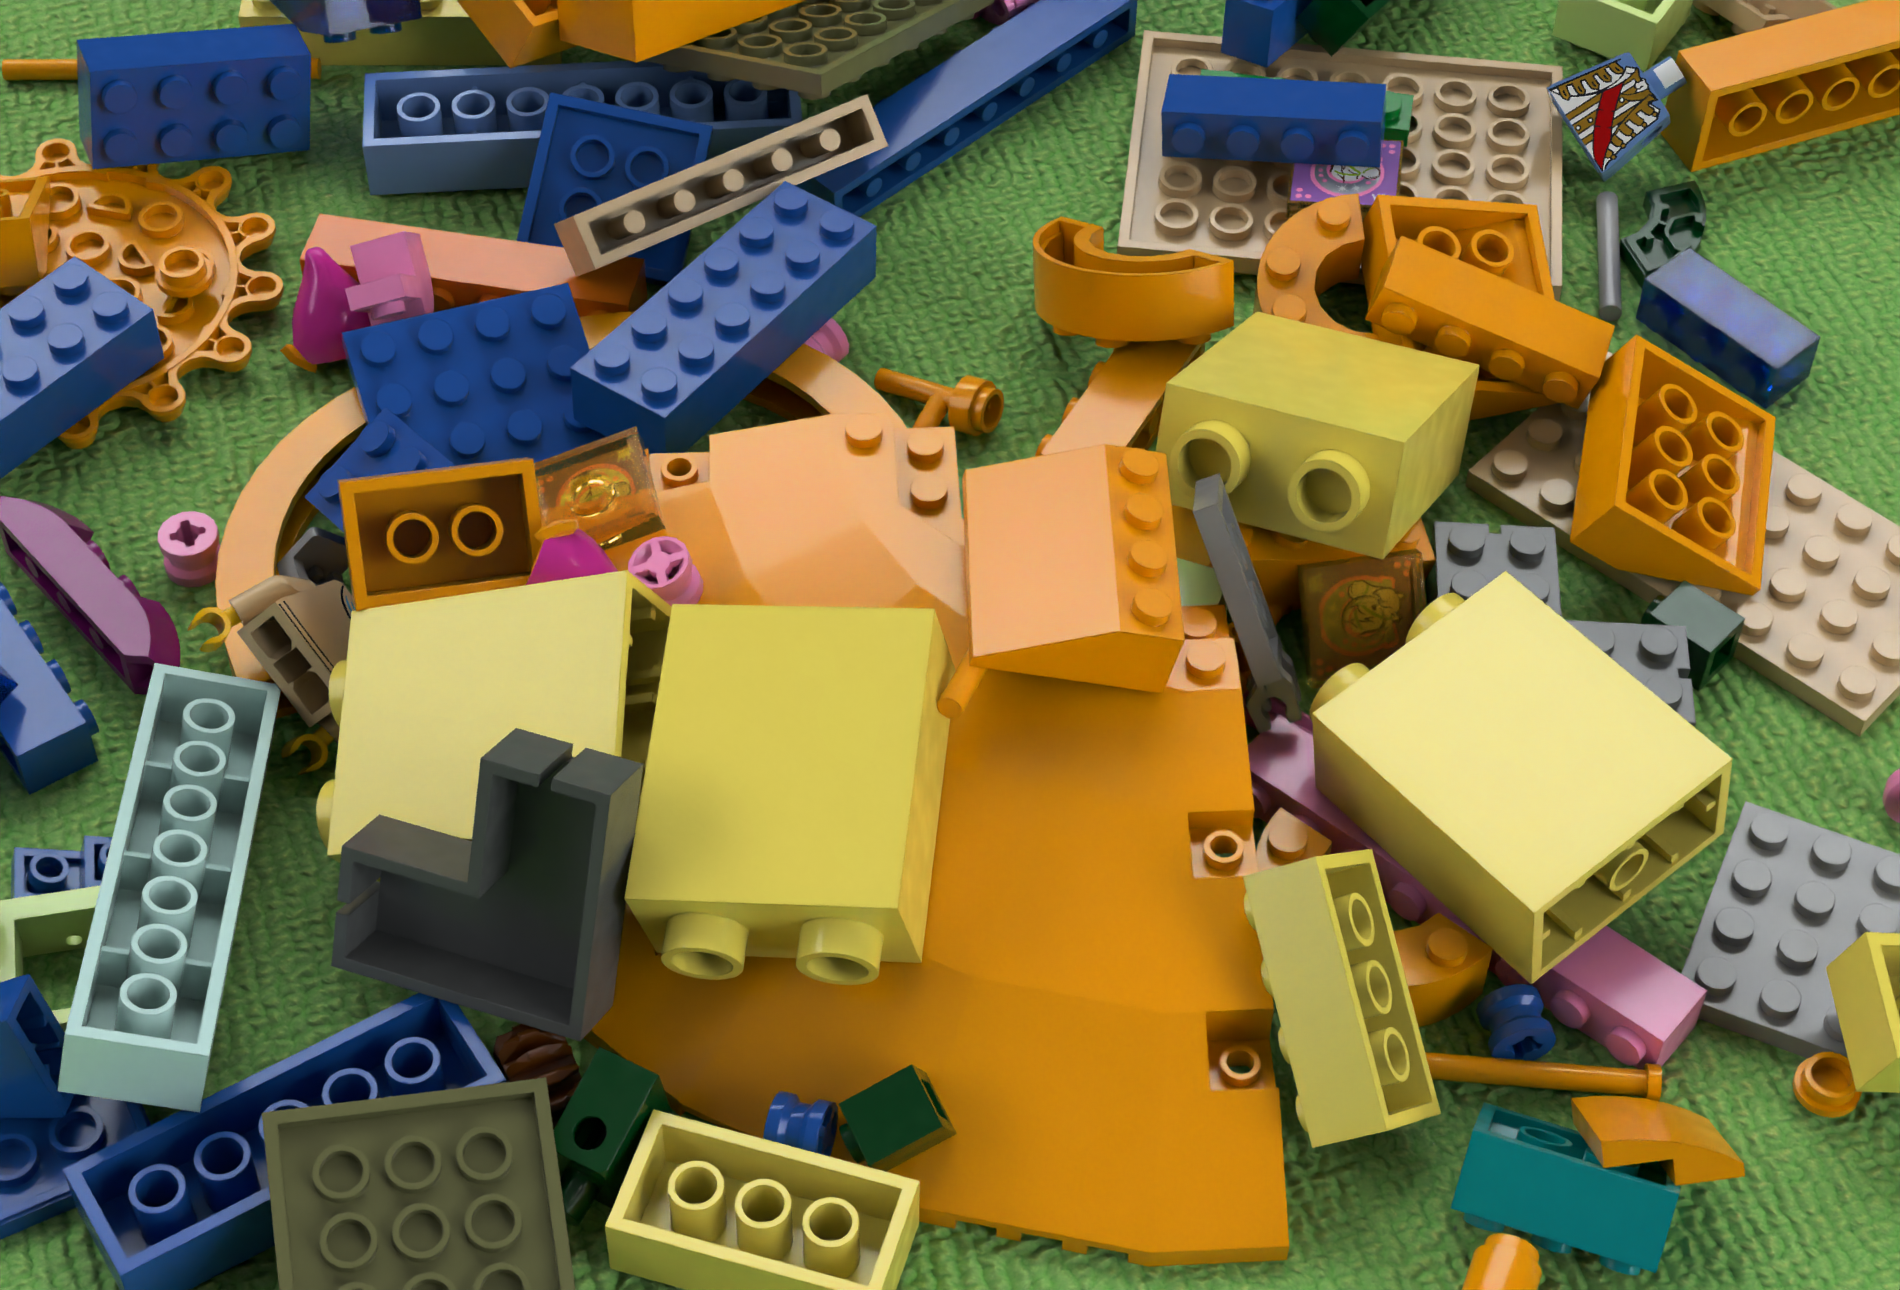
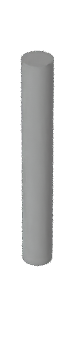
[1596,191,1622,321]

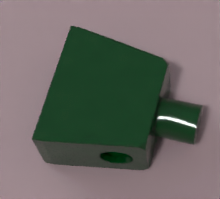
[554,1047,673,1227]

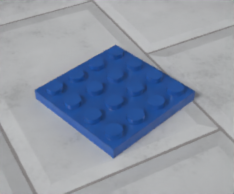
[342,283,622,473]

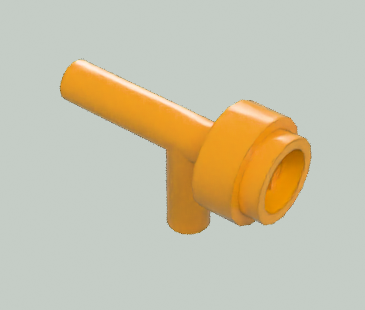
[874,368,1004,436]

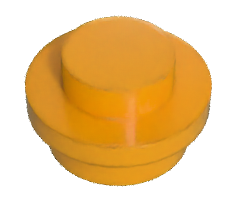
[155,246,214,298]
[1792,1052,1862,1118]

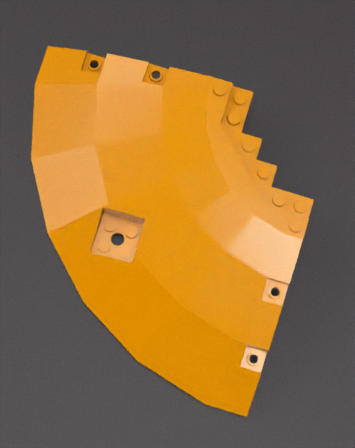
[535,412,1289,1267]

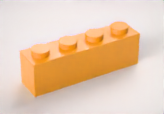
[1365,235,1615,409]
[1035,340,1205,457]

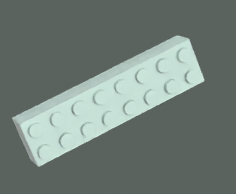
[57,663,281,1112]

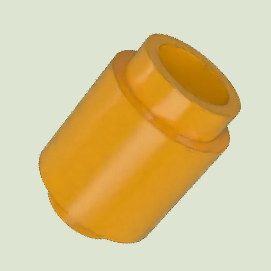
[1462,1233,1542,1290]

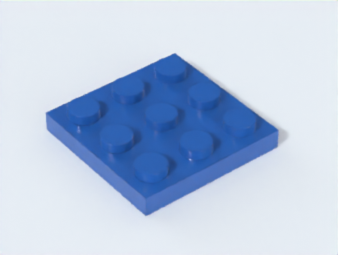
[517,92,713,286]

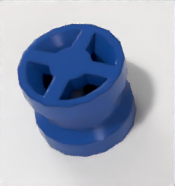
[1476,984,1556,1061]
[763,1091,838,1156]

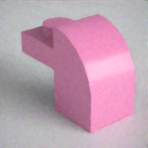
[345,231,434,326]

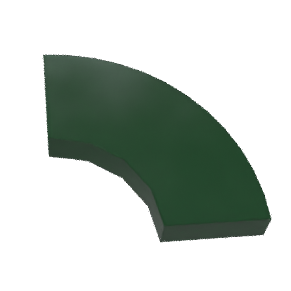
[1620,180,1706,289]

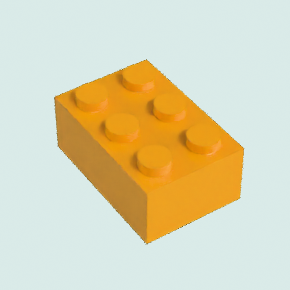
[337,457,542,611]

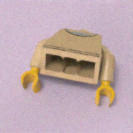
[188,575,355,775]

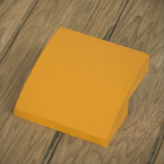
[1571,1096,1745,1186]

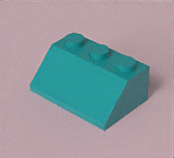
[1451,1102,1680,1275]

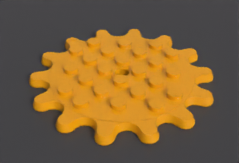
[0,138,284,449]

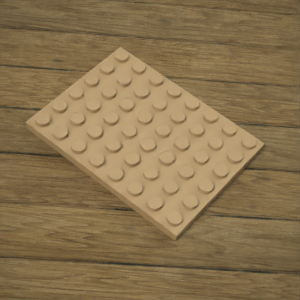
[1117,30,1563,302]

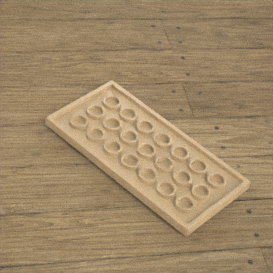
[1465,351,1900,737]

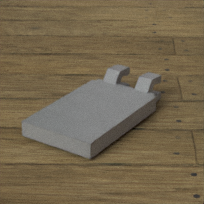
[1193,473,1302,733]

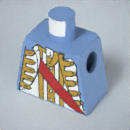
[1547,52,1687,182]

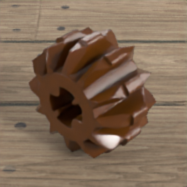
[493,1024,582,1130]

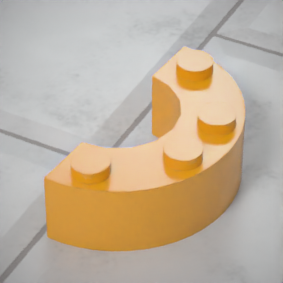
[1253,193,1379,340]
[1033,216,1234,348]
[1256,807,1493,1027]

